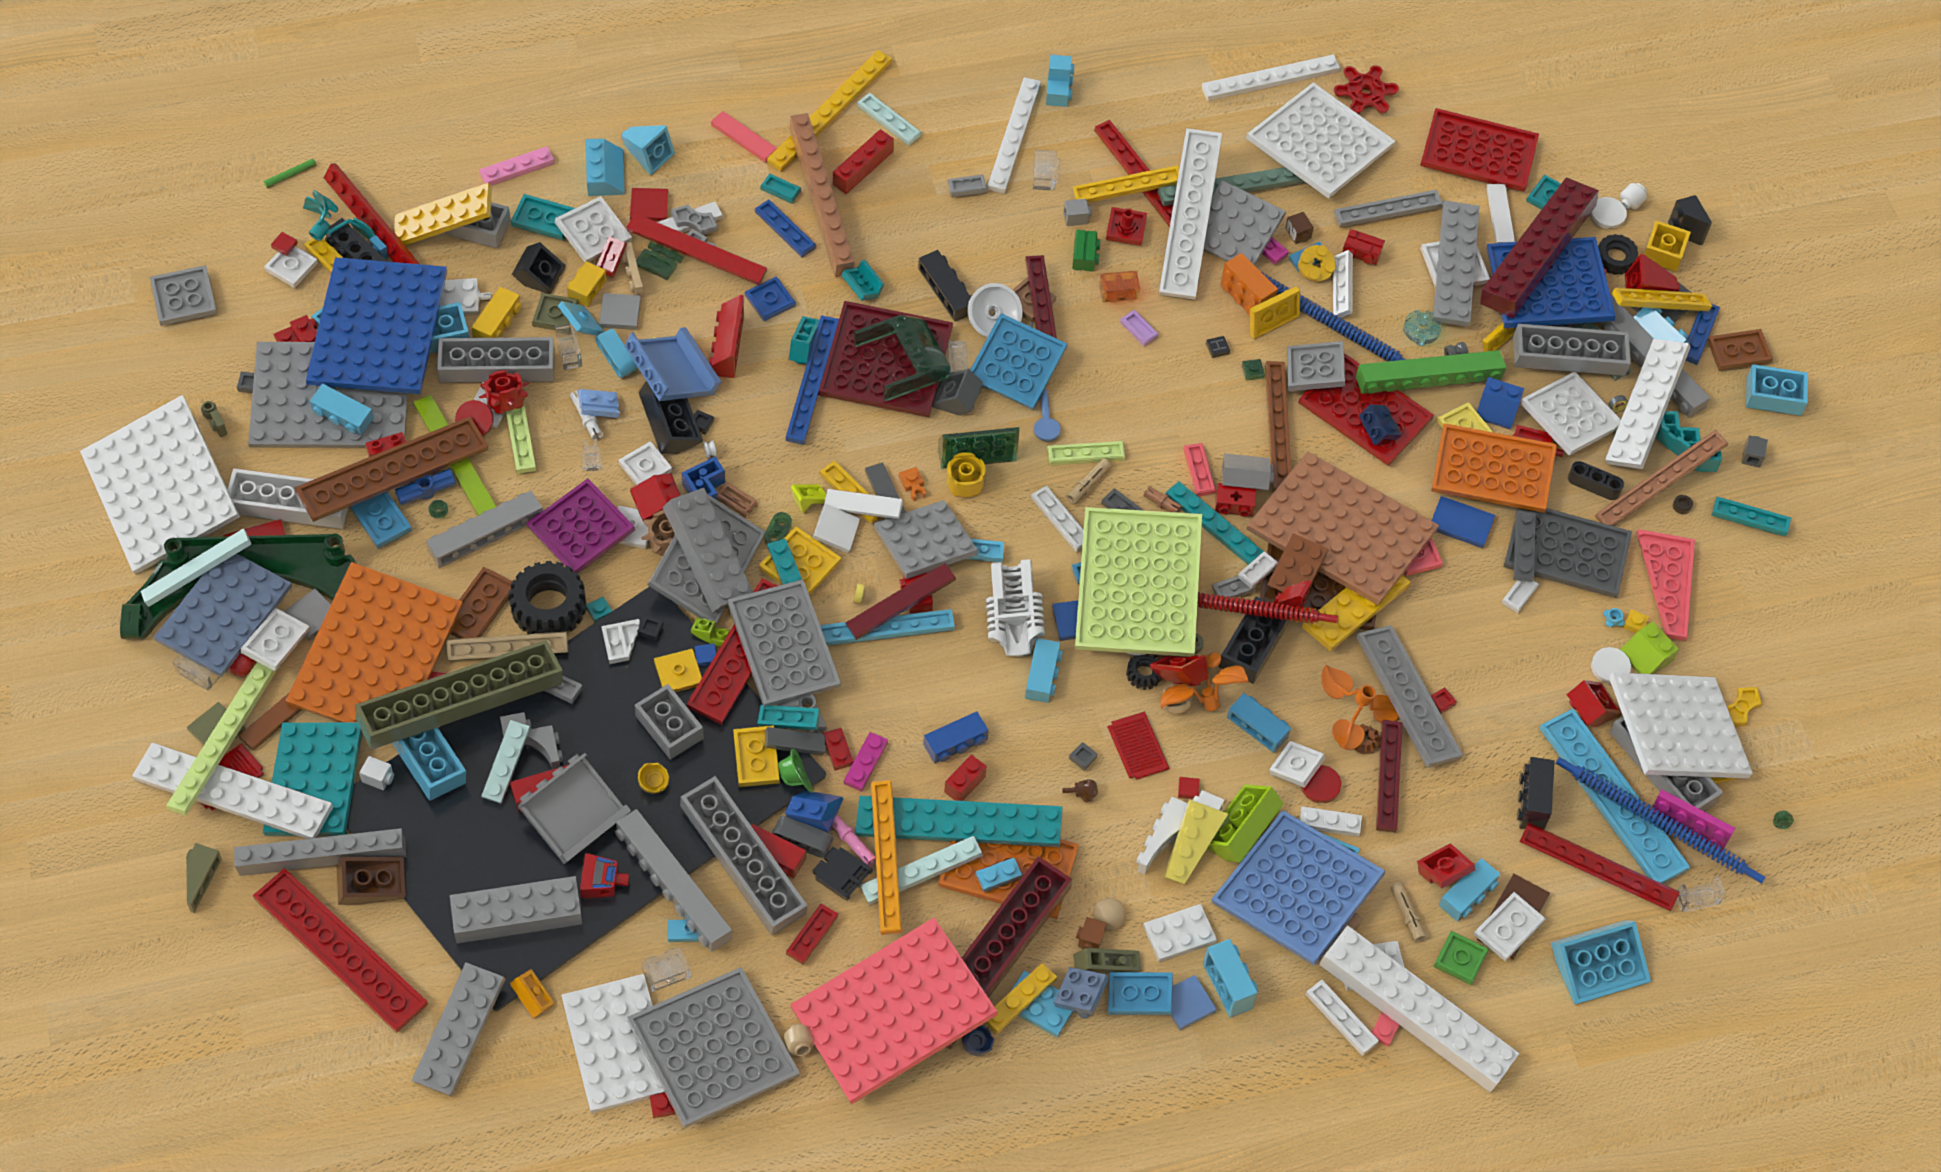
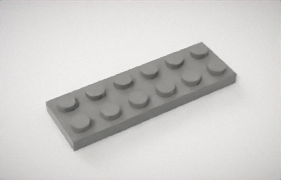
[412,963,505,1097]

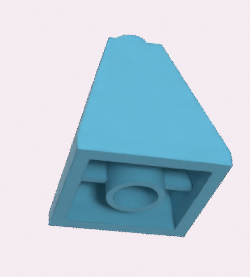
[621,125,675,175]

